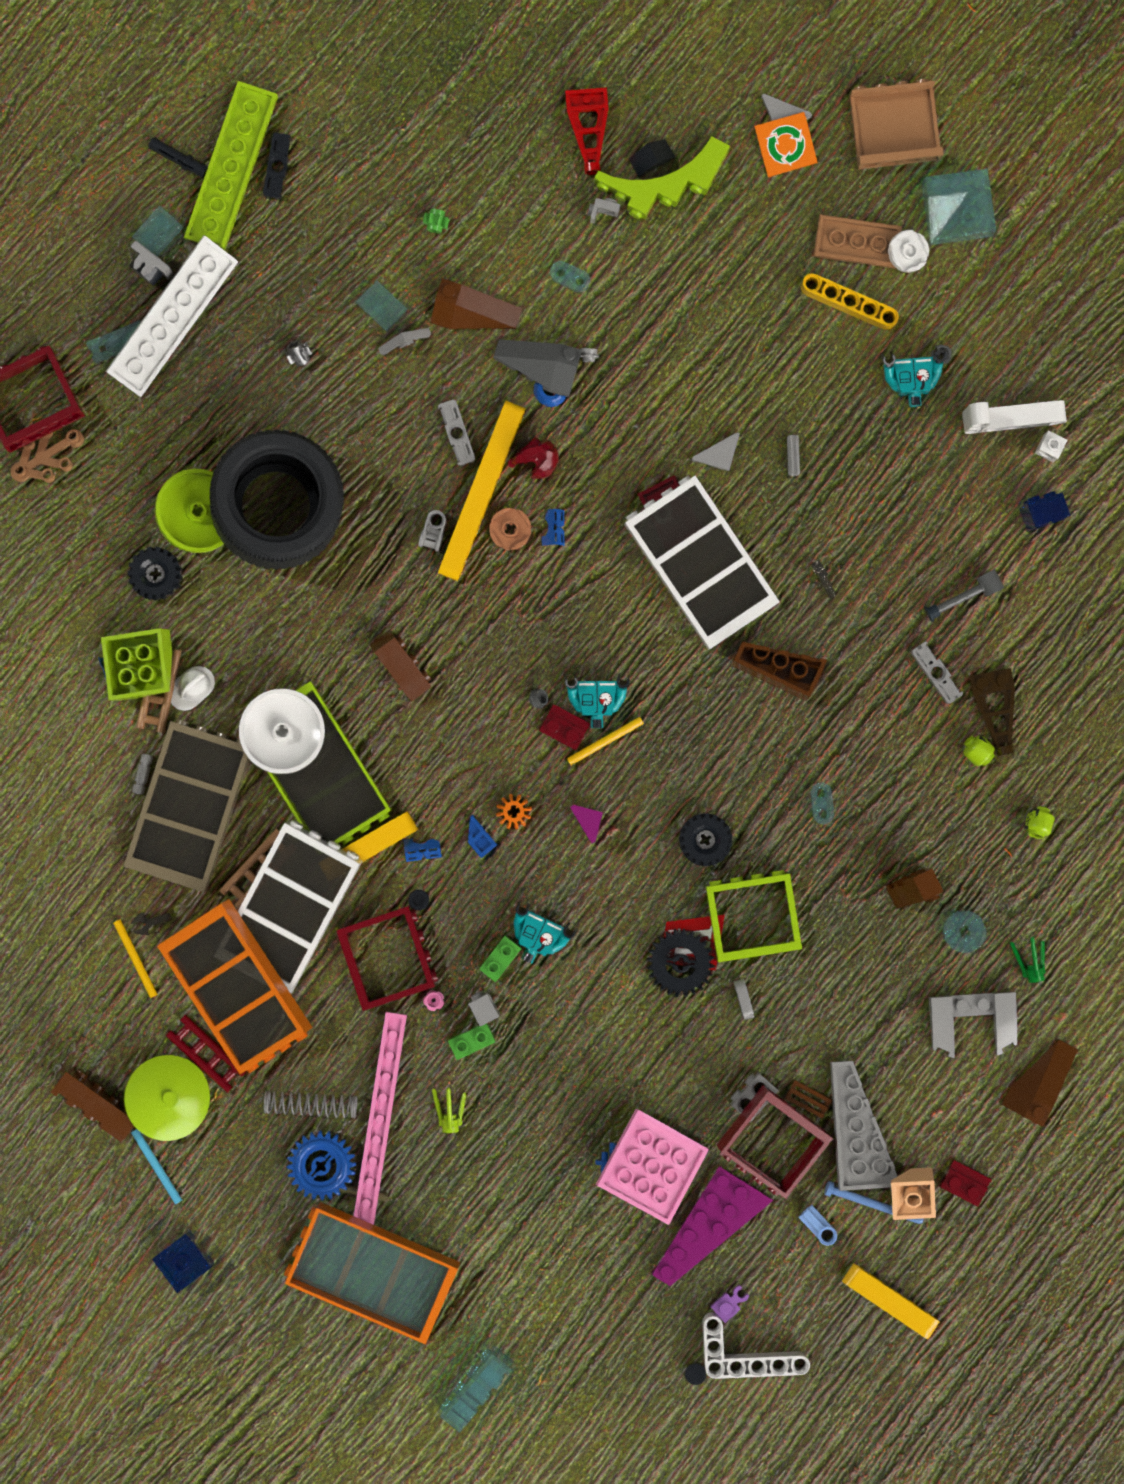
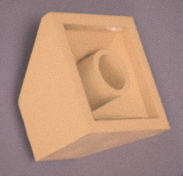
[891,1168,936,1220]

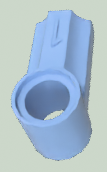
[798,1204,837,1246]

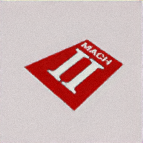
[664,914,725,971]

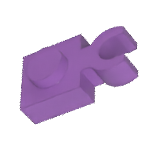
[711,1284,749,1323]

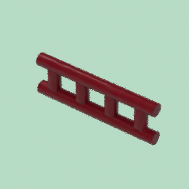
[166,1014,247,1093]

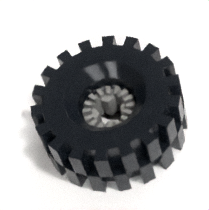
[127,547,183,601]
[679,813,732,866]

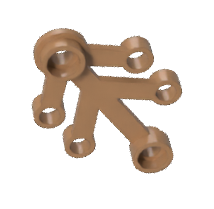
[10,429,84,483]

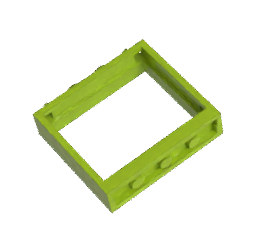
[705,870,802,962]

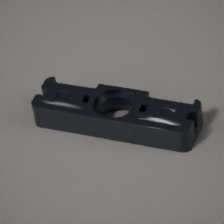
[263,133,292,200]

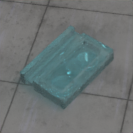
[132,206,183,256]
[356,280,407,332]

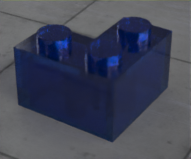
[1019,491,1071,532]

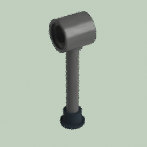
[924,569,1005,622]

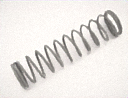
[264,1091,357,1119]

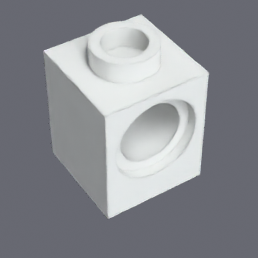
[1035,431,1067,462]

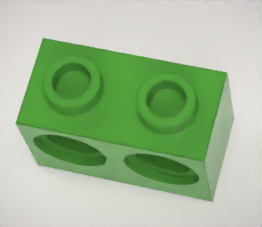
[479,935,522,982]
[448,1023,496,1060]

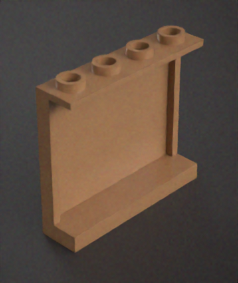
[849,79,944,170]

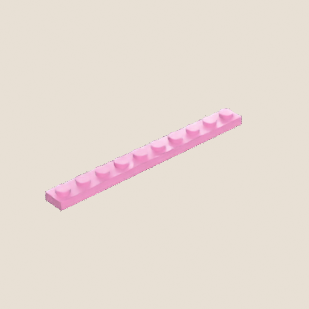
[354,1011,407,1225]

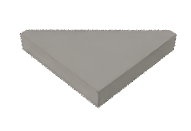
[761,94,812,121]
[378,328,431,355]
[692,433,740,471]

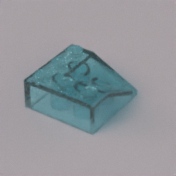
[922,169,996,245]

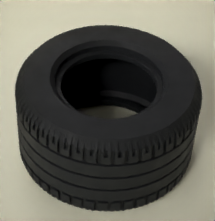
[210,430,344,569]

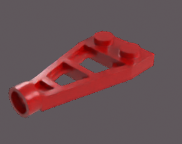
[565,87,608,175]

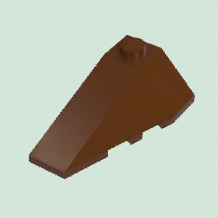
[1001,1039,1078,1127]

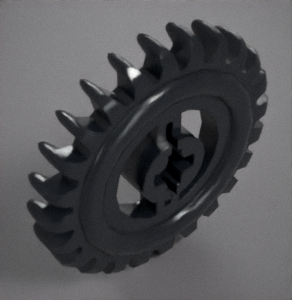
[646,928,715,998]

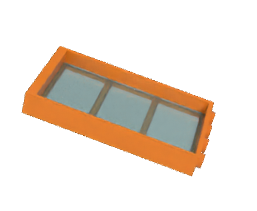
[284,1202,460,1345]

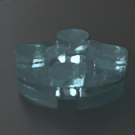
[943,910,986,953]

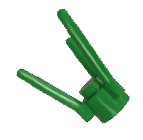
[1010,936,1046,983]

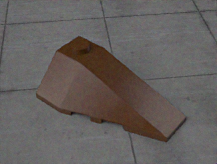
[430,278,523,330]

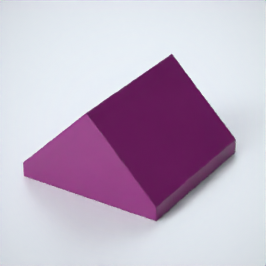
[570,805,603,844]

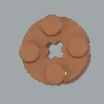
[490,508,531,551]

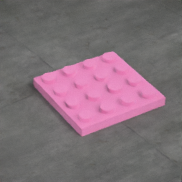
[595,1109,709,1225]

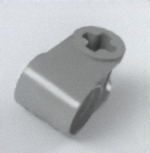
[418,510,447,552]

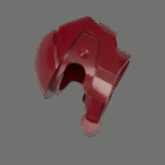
[508,436,559,479]

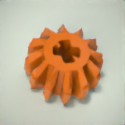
[496,794,532,830]

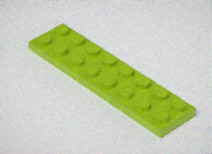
[184,81,278,251]

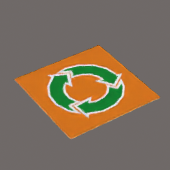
[754,112,818,177]

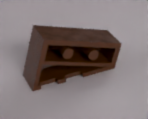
[370,630,431,702]
[885,868,944,909]

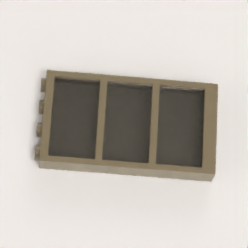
[123,719,250,892]

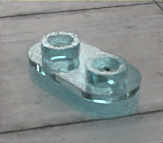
[550,261,590,292]
[810,782,834,825]

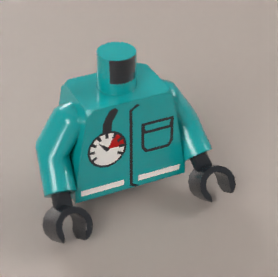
[881,348,947,407]
[564,673,630,728]
[513,901,578,964]

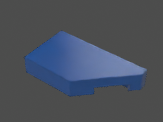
[468,815,497,858]

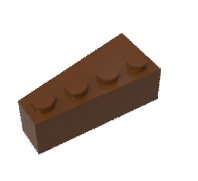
[50,1068,135,1142]

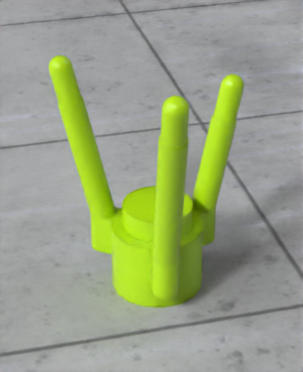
[432,1087,466,1133]

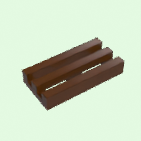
[785,1080,832,1119]

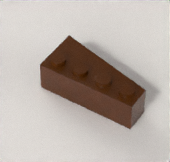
[731,642,827,701]

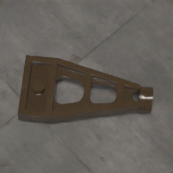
[968,668,1015,756]

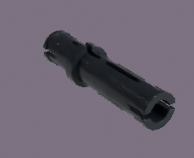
[148,137,208,179]

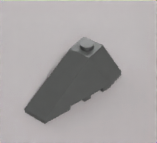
[493,339,582,397]

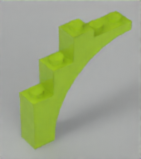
[594,136,730,220]

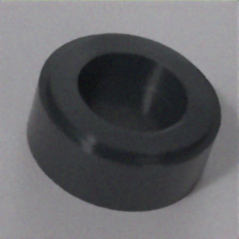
[408,889,430,911]
[685,1362,706,1385]

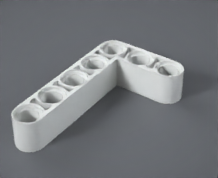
[962,400,1067,434]
[702,1312,810,1379]

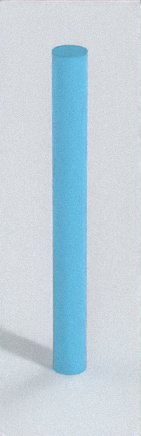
[131,1129,182,1205]

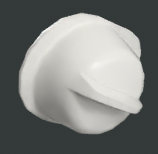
[171,666,215,711]

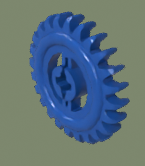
[286,1130,356,1201]

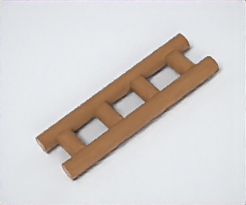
[136,649,181,733]
[219,828,298,909]

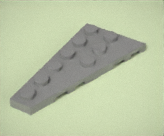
[830,1061,898,1191]

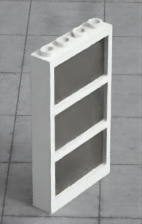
[624,475,779,650]
[215,820,362,994]

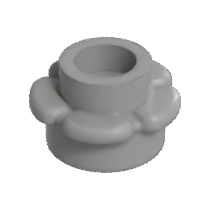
[581,348,599,362]

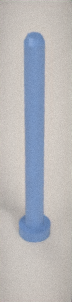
[824,1181,924,1224]

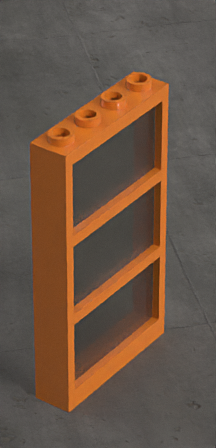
[157,899,313,1074]

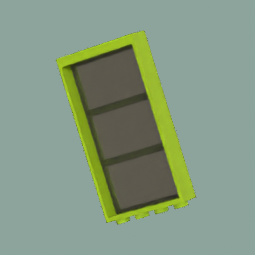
[268,681,392,856]

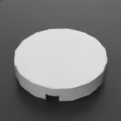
[888,230,929,273]

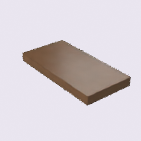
[813,214,902,269]

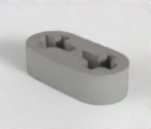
[733,979,754,1020]

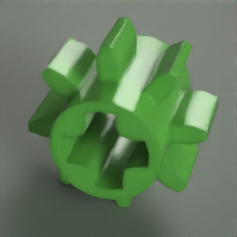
[422,209,449,234]

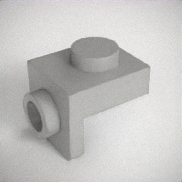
[587,198,620,224]

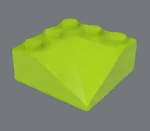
[101,628,172,701]

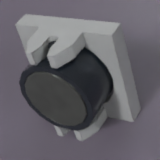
[129,241,174,286]

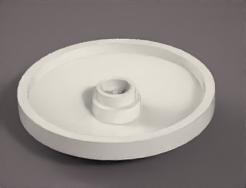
[239,689,325,774]

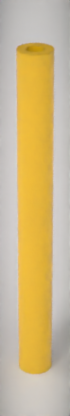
[567,717,644,765]
[113,919,158,998]

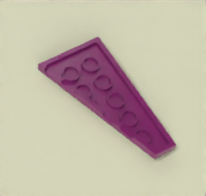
[652,1166,773,1286]

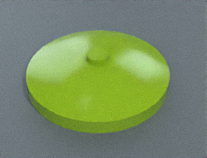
[154,469,224,553]
[124,1055,210,1141]

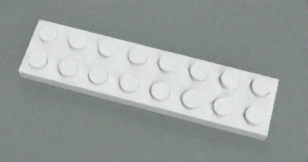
[105,235,238,397]

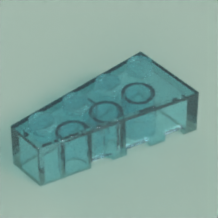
[440,1345,514,1433]

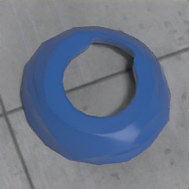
[534,382,566,407]

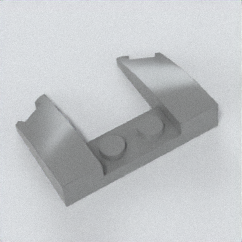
[929,991,1017,1058]

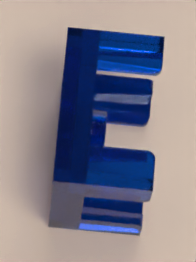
[152,1230,215,1293]

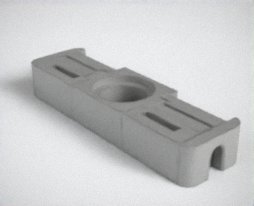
[438,400,475,467]
[911,642,963,704]

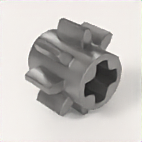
[285,340,312,366]

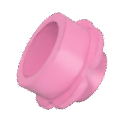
[423,990,444,1011]

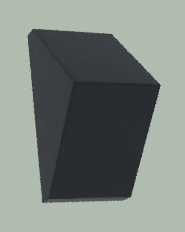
[629,139,675,178]

